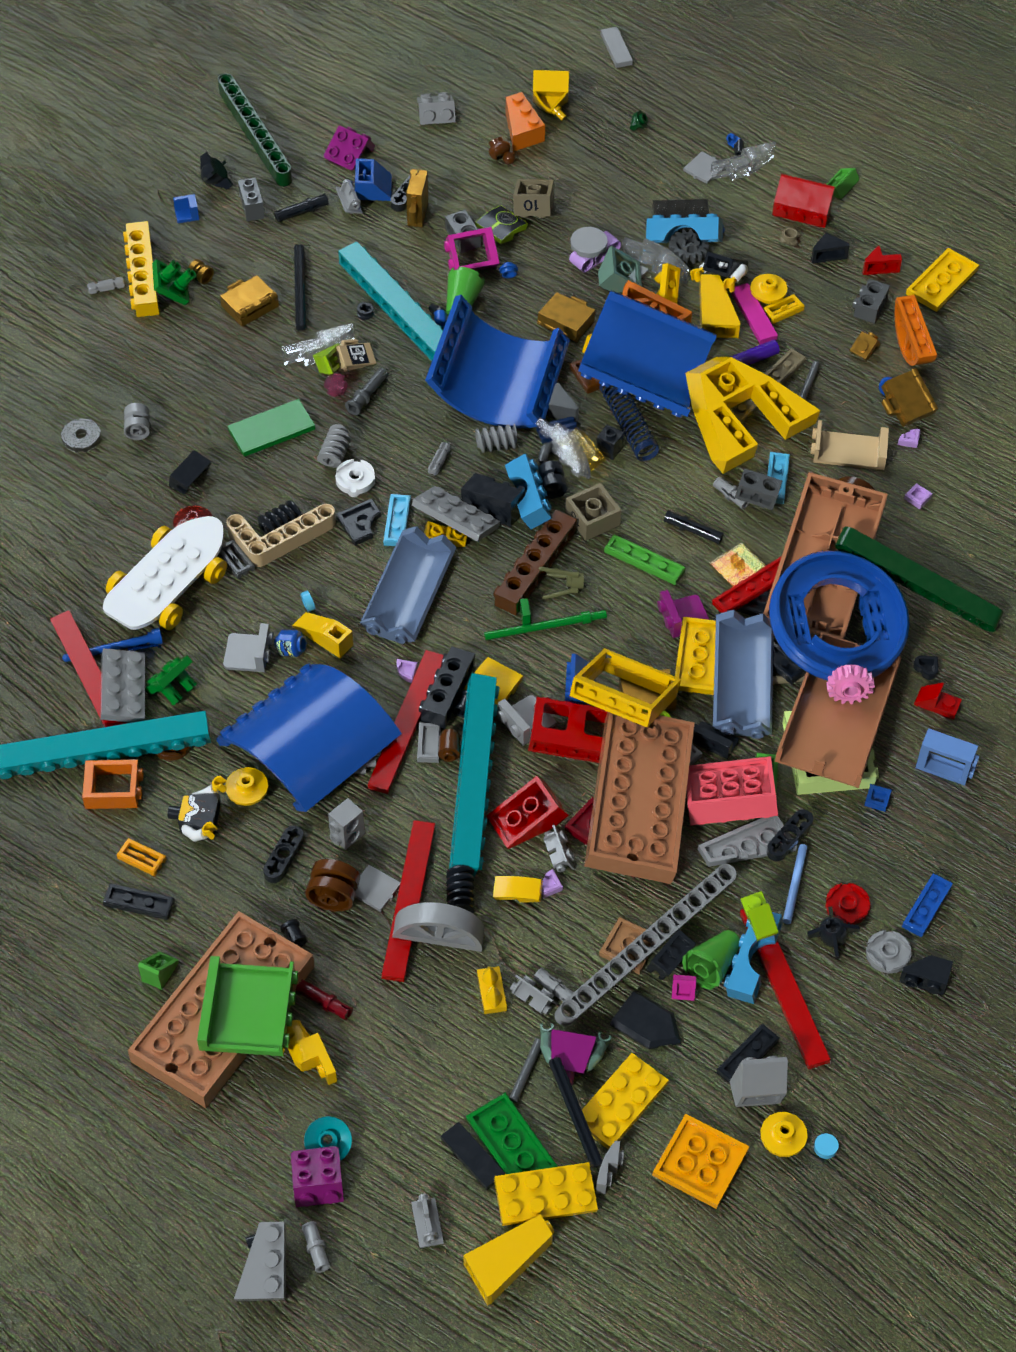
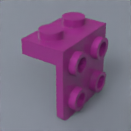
[324,125,376,171]
[657,590,709,638]
[291,1146,344,1207]

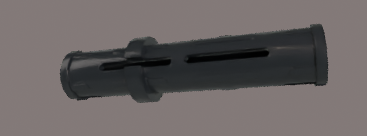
[274,193,329,222]
[664,510,724,545]

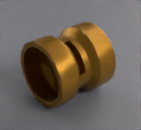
[188,259,214,284]

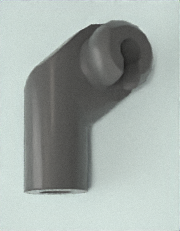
[537,441,560,464]

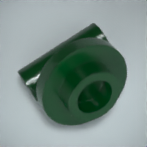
[630,110,648,131]

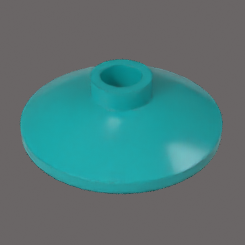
[304,1116,352,1161]

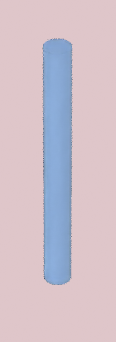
[783,844,808,924]

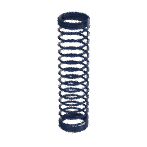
[599,384,659,461]

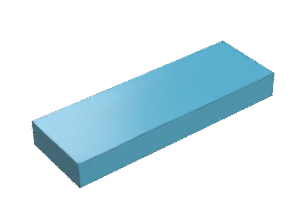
[767,452,790,504]
[383,494,411,546]

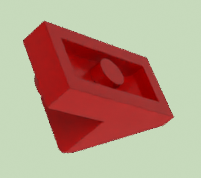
[862,245,902,275]
[914,683,962,720]

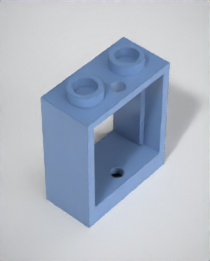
[915,728,980,786]

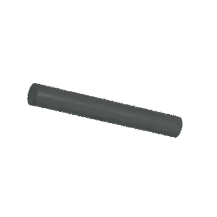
[799,361,820,400]
[509,1038,541,1103]

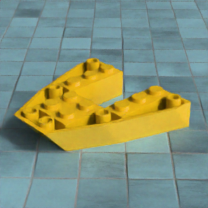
[685,357,820,474]

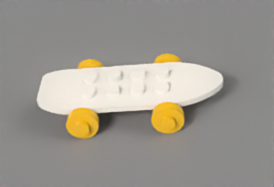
[103,516,227,630]

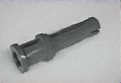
[345,368,388,415]

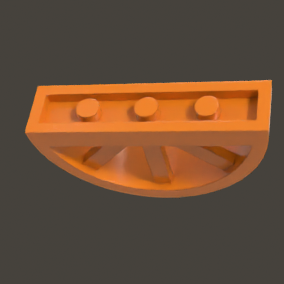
[622,280,692,323]
[894,295,937,366]

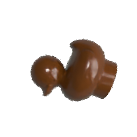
[489,137,516,164]

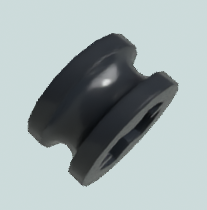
[357,302,374,320]

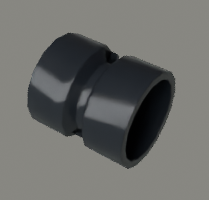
[538,461,568,499]

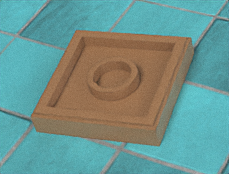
[599,917,651,975]

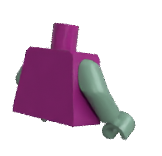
[540,1023,611,1086]

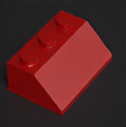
[772,174,835,228]

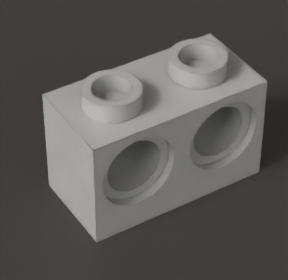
[328,798,365,850]

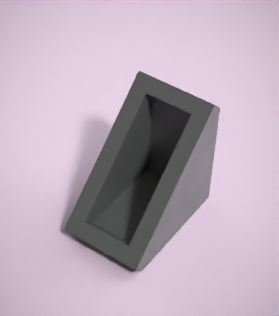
[548,383,579,422]

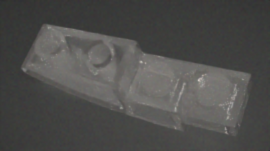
[710,141,776,181]
[621,237,689,284]
[281,323,354,366]
[535,417,591,479]

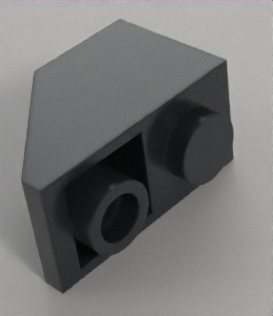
[899,955,953,995]

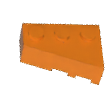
[506,92,545,152]

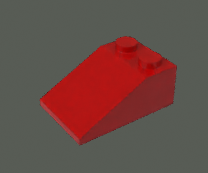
[486,776,569,849]

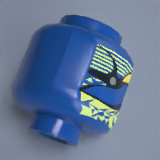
[274,629,307,657]

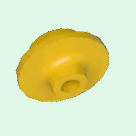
[750,274,788,304]
[225,767,268,806]
[760,1112,808,1157]

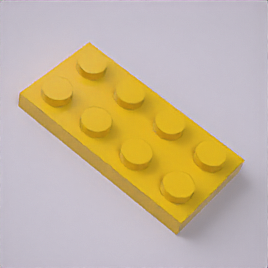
[906,248,979,312]
[675,617,716,695]
[582,1053,669,1150]
[494,1162,598,1226]

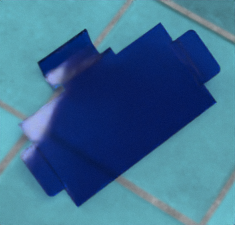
[127,643,162,651]

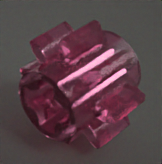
[324,373,348,397]

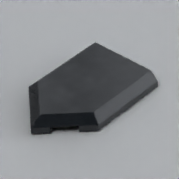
[610,990,681,1049]

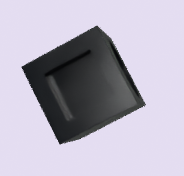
[596,424,624,460]

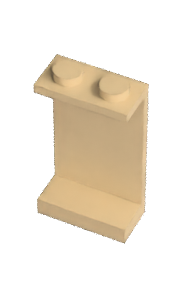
[810,420,889,470]

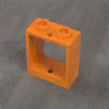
[82,760,144,809]

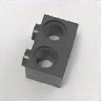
[238,177,265,222]
[445,210,483,253]
[852,279,890,324]
[734,468,782,511]

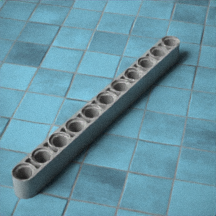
[554,864,737,1026]

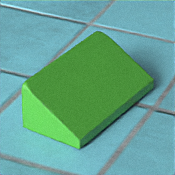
[826,168,859,199]

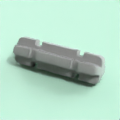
[87,277,125,294]
[428,442,451,476]

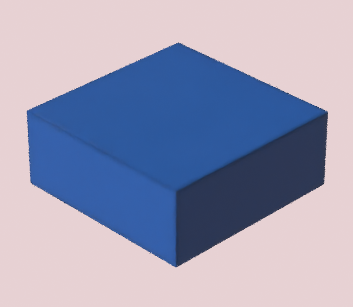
[864,784,892,812]

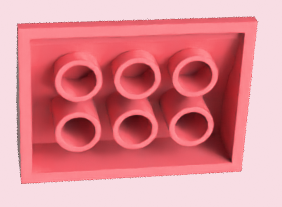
[687,756,778,825]

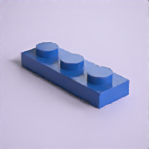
[902,873,953,938]

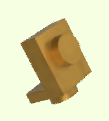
[849,331,880,361]

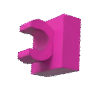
[671,975,696,1001]

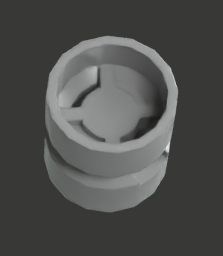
[124,403,150,440]

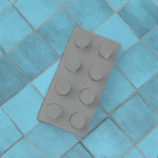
[411,486,500,542]
[100,648,145,723]

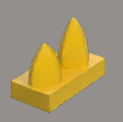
[654,263,681,304]
[477,966,507,1014]

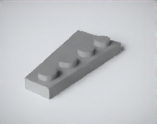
[698,816,797,867]

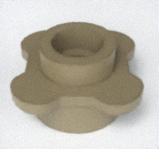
[780,228,800,246]

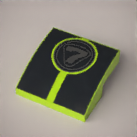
[475,205,528,244]

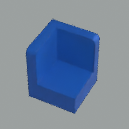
[173,194,199,223]

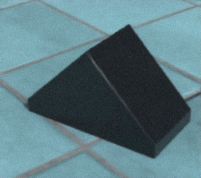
[811,233,850,264]

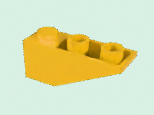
[292,612,353,658]

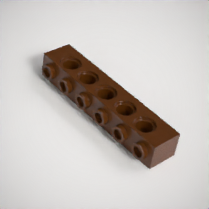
[493,510,577,616]

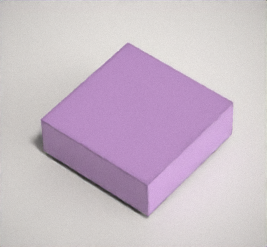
[904,483,933,509]

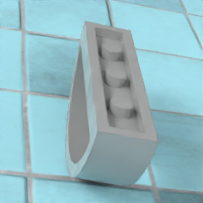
[392,903,485,952]

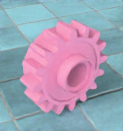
[826,664,875,704]

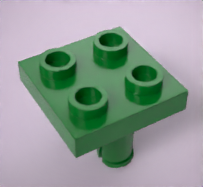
[152,259,197,305]
[145,655,197,706]

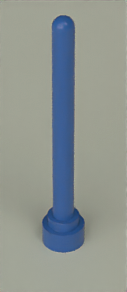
[62,628,163,662]

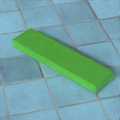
[604,534,685,585]

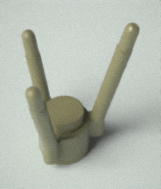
[538,567,584,600]

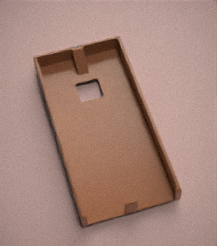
[775,633,901,788]

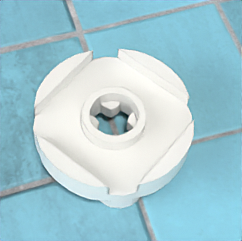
[335,459,375,497]

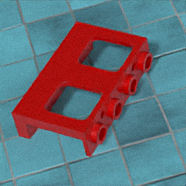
[528,697,608,763]

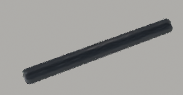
[294,244,306,331]

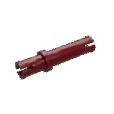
[296,979,353,1021]

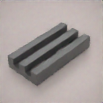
[218,540,255,579]

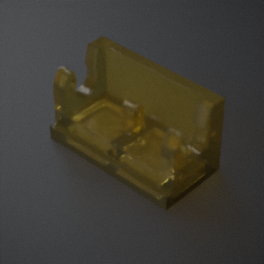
[561,428,606,472]

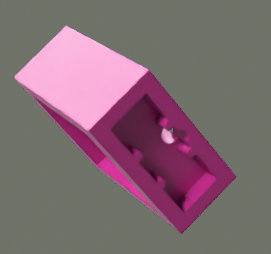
[444,227,499,271]

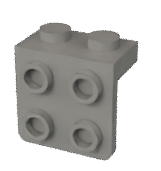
[417,92,456,125]
[223,623,273,673]
[497,695,556,746]

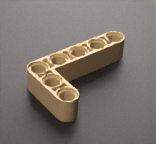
[227,504,336,567]

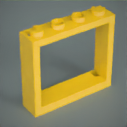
[569,648,681,728]

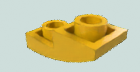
[424,521,467,547]
[493,876,543,903]

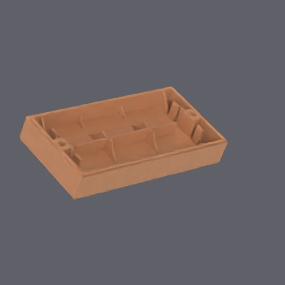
[763,472,888,640]
[584,712,694,884]
[128,911,315,1108]

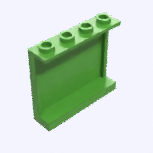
[197,956,298,1056]

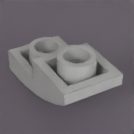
[596,1141,624,1195]

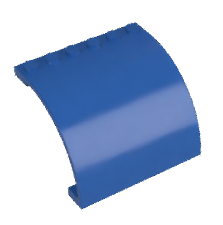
[578,290,717,418]
[425,295,570,428]
[216,663,402,812]

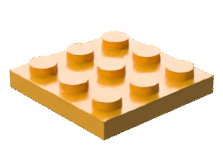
[652,1114,749,1209]

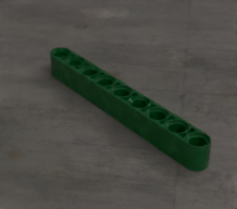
[218,73,292,187]
[835,527,1003,632]

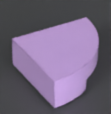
[898,429,920,448]
[397,659,418,683]
[541,869,563,899]

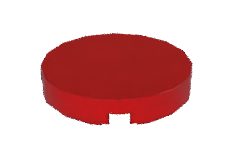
[825,883,870,925]

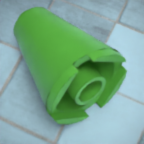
[446,267,485,316]
[682,930,740,990]

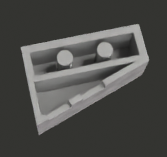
[234,1222,286,1301]

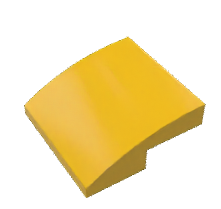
[464,657,524,709]

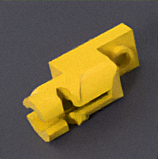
[287,1020,337,1085]

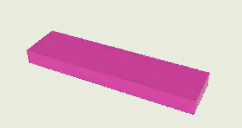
[731,283,778,344]

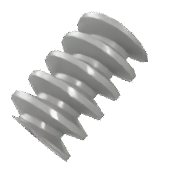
[317,424,352,468]
[475,424,517,453]

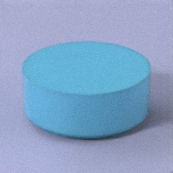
[300,590,316,612]
[814,1133,839,1159]

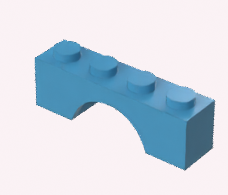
[646,214,723,243]
[505,453,552,530]
[724,912,783,1004]

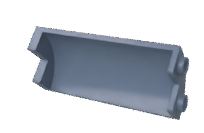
[360,526,456,644]
[713,610,774,739]

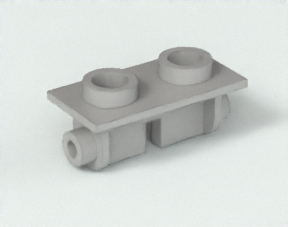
[335,179,363,214]
[543,825,575,872]
[510,974,558,1015]
[411,1194,444,1248]

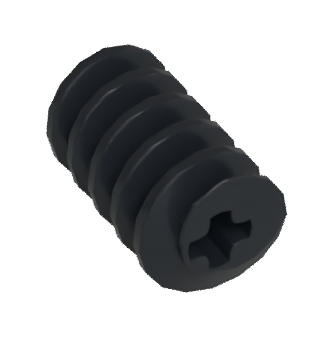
[258,500,302,536]
[446,865,475,913]

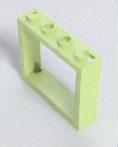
[782,711,879,795]

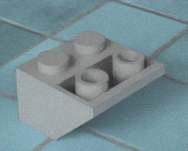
[729,1056,788,1107]

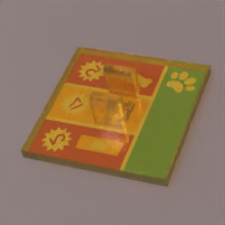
[709,543,766,587]

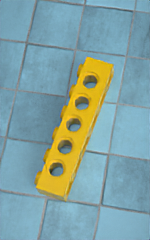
[123,221,159,317]

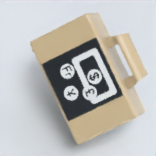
[333,339,376,372]

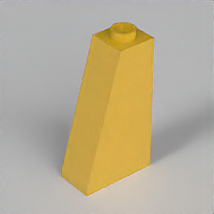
[699,274,740,338]
[463,1214,554,1306]

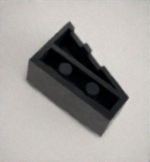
[461,473,525,528]

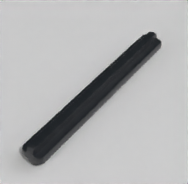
[549,1057,603,1168]

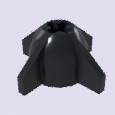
[200,151,233,189]
[807,907,860,959]

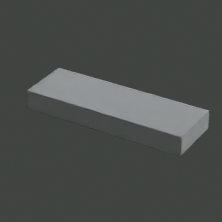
[600,27,633,68]

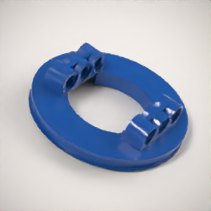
[769,551,909,681]

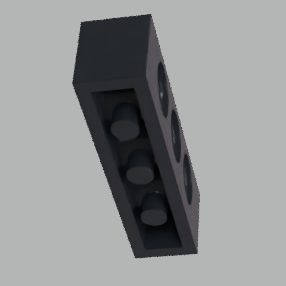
[419,646,475,729]

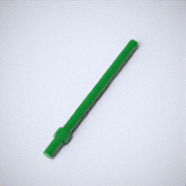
[484,610,607,640]

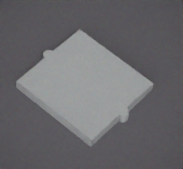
[683,152,726,184]
[355,865,401,912]

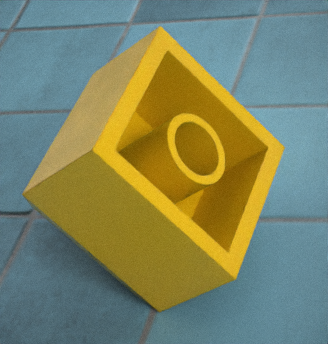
[533,70,569,121]

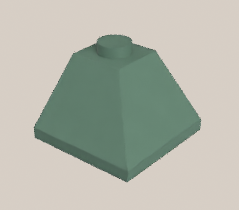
[598,246,642,293]

